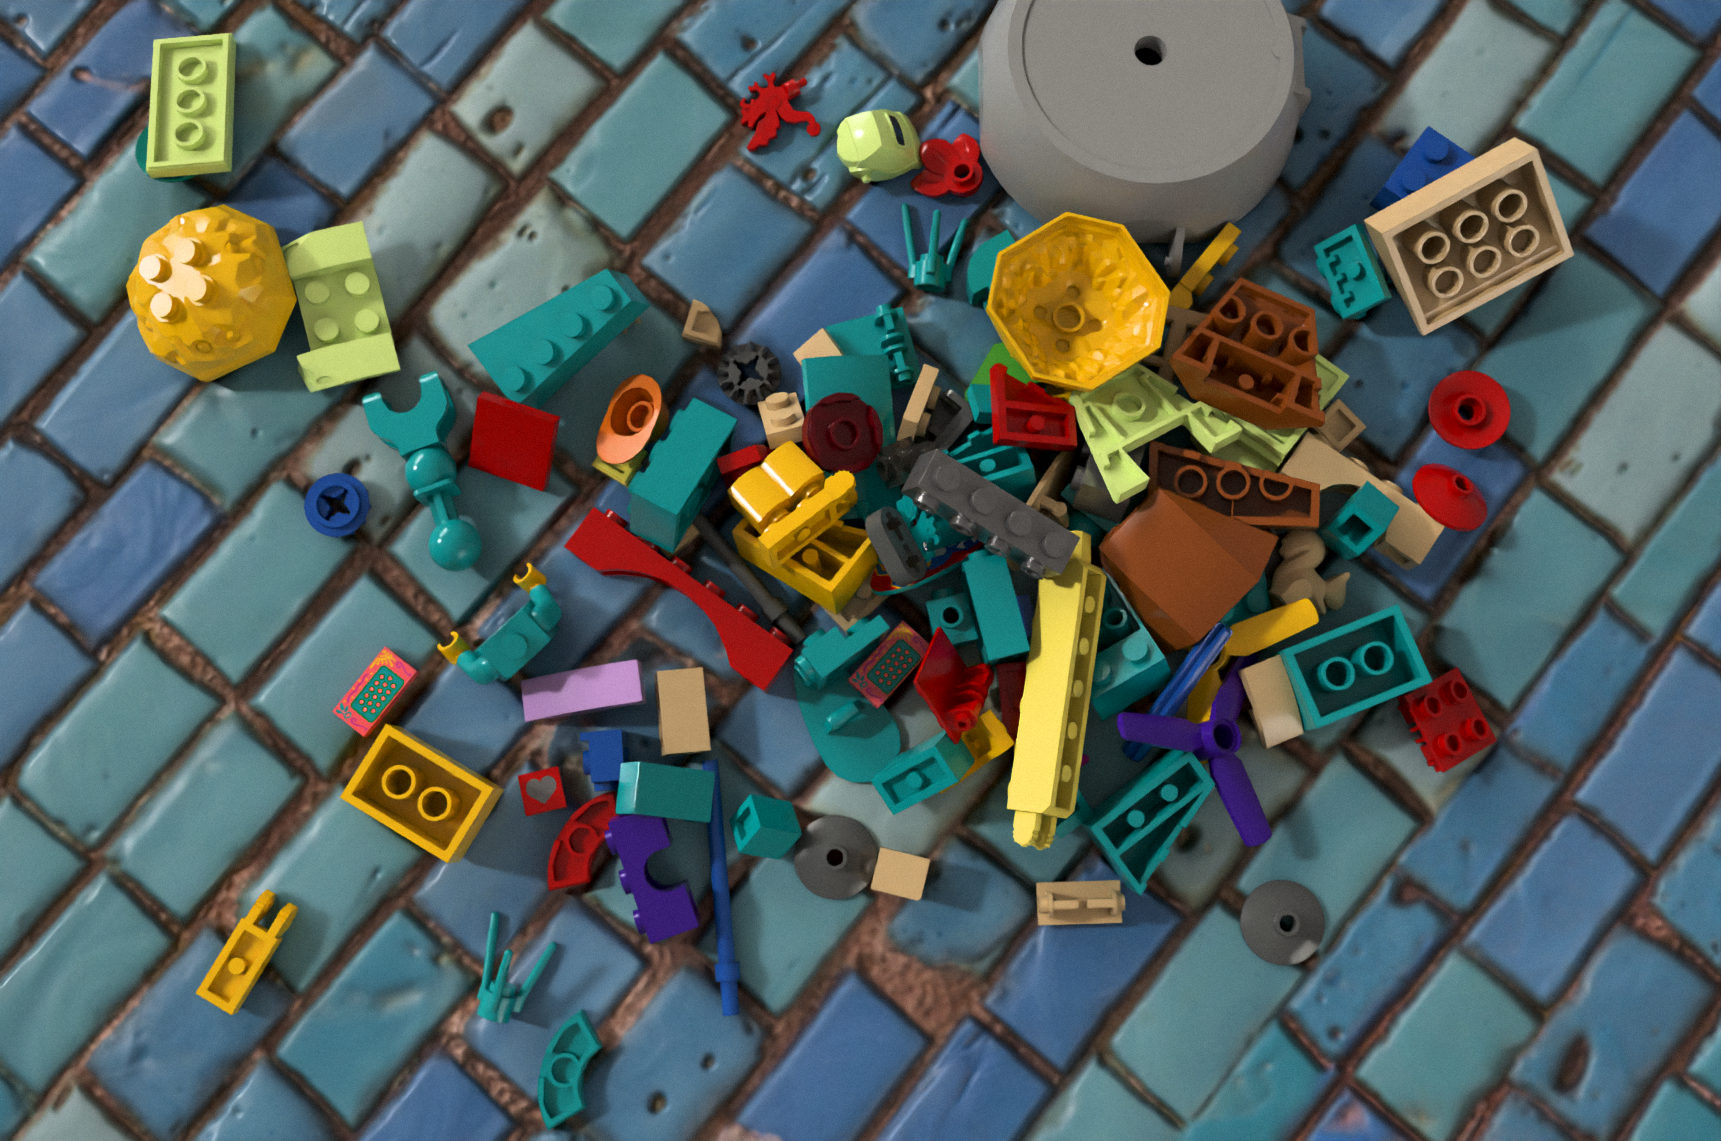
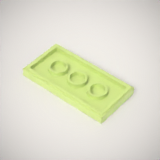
[146,33,236,179]

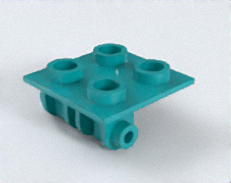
[826,303,921,390]

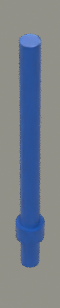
[702,759,741,1016]

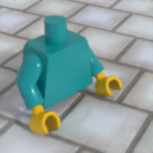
[437,563,562,685]

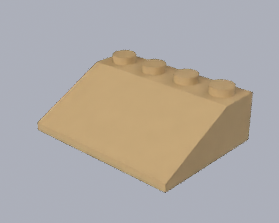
[1364,137,1574,336]

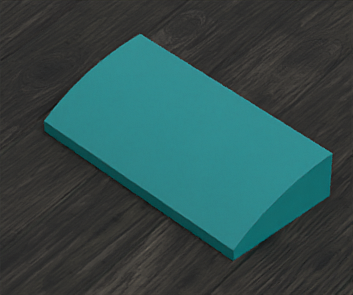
[801,355,901,522]

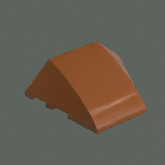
[1168,277,1325,430]
[1099,486,1279,656]

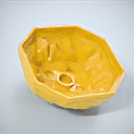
[126,204,297,383]
[986,212,1170,393]

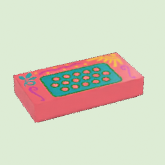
[847,620,930,710]
[332,646,420,737]

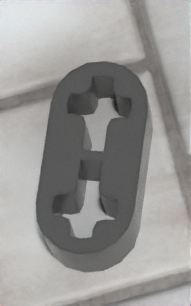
[865,506,926,587]

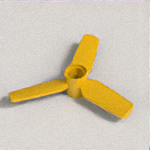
[1120,586,1319,764]

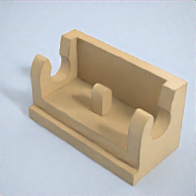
[654,667,711,757]

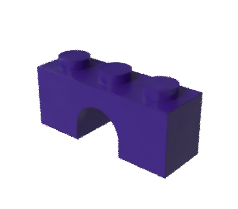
[604,814,701,944]

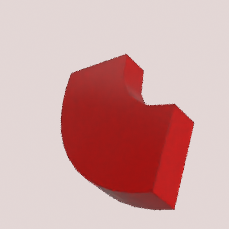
[548,790,620,891]

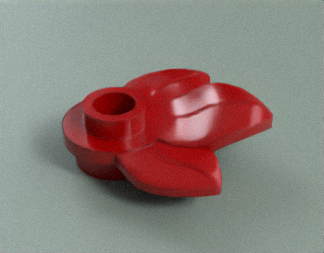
[910,133,984,198]

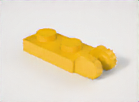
[1165,222,1242,325]
[758,470,858,570]
[196,889,298,1015]

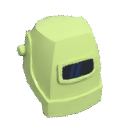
[837,109,923,183]

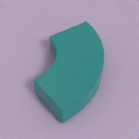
[537,1009,604,1131]

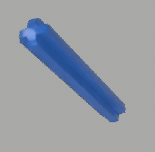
[1122,621,1233,762]

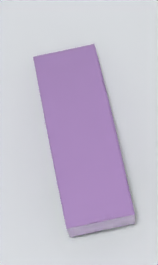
[521,659,647,722]

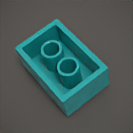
[627,397,738,553]
[1270,604,1433,731]

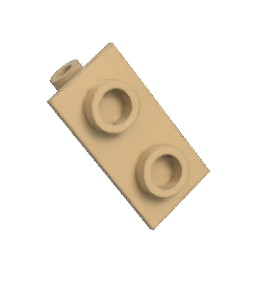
[1036,880,1125,925]

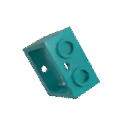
[958,549,1030,667]

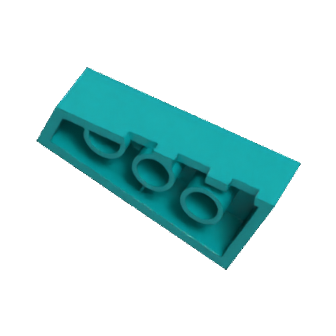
[467,268,651,409]

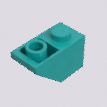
[1315,481,1400,561]

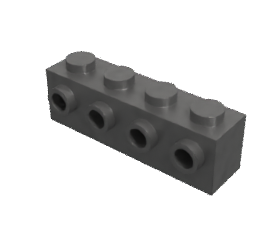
[901,449,1080,580]

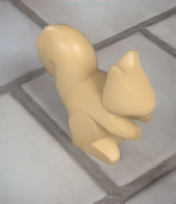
[1268,529,1350,616]

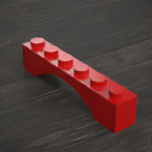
[564,507,795,694]

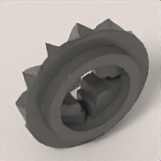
[717,341,781,405]

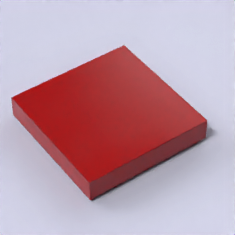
[468,391,560,492]

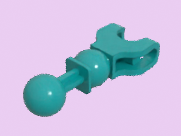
[362,370,482,572]

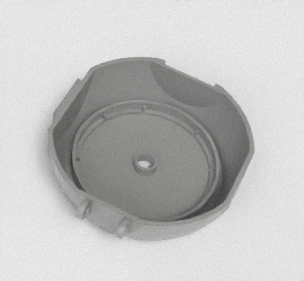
[978,0,1311,278]

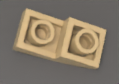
[1238,654,1303,749]

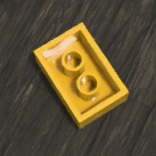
[340,724,504,863]

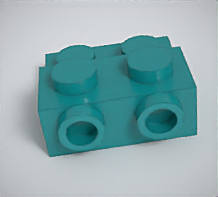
[793,614,890,691]

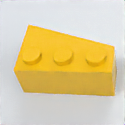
[732,518,879,615]

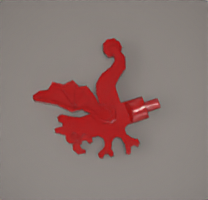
[740,72,821,152]

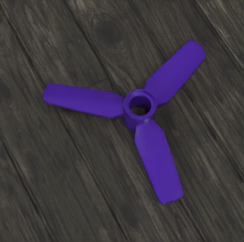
[1117,653,1272,847]

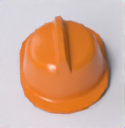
[596,374,669,465]

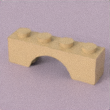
[1276,432,1445,571]

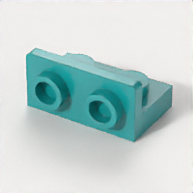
[1313,224,1392,319]

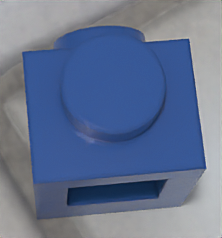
[580,729,629,792]

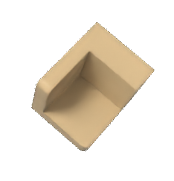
[870,847,930,901]

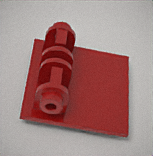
[913,626,994,745]
[1396,667,1497,773]

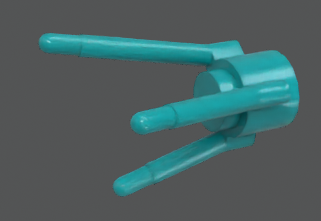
[901,203,969,292]
[477,911,557,1023]

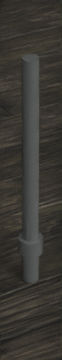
[641,455,808,647]

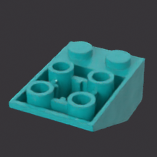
[1034,567,1173,721]

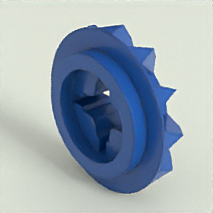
[304,473,372,538]

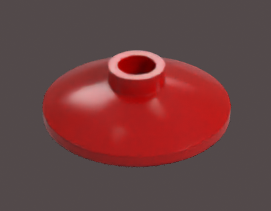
[1428,370,1511,450]
[1412,463,1487,532]

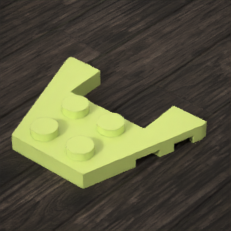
[1068,363,1243,504]

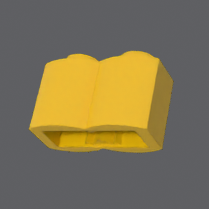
[727,440,825,535]

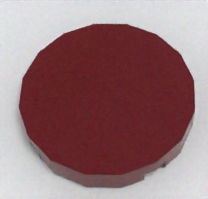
[802,392,883,475]

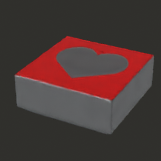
[518,766,569,817]

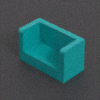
[871,730,975,815]
[616,761,715,823]

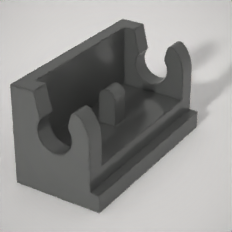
[897,388,975,469]

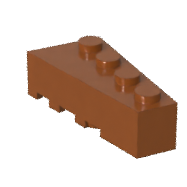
[1148,440,1320,530]

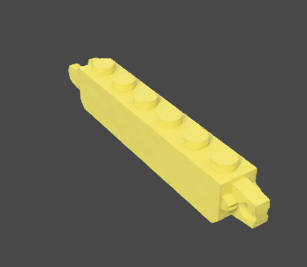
[1007,530,1107,850]

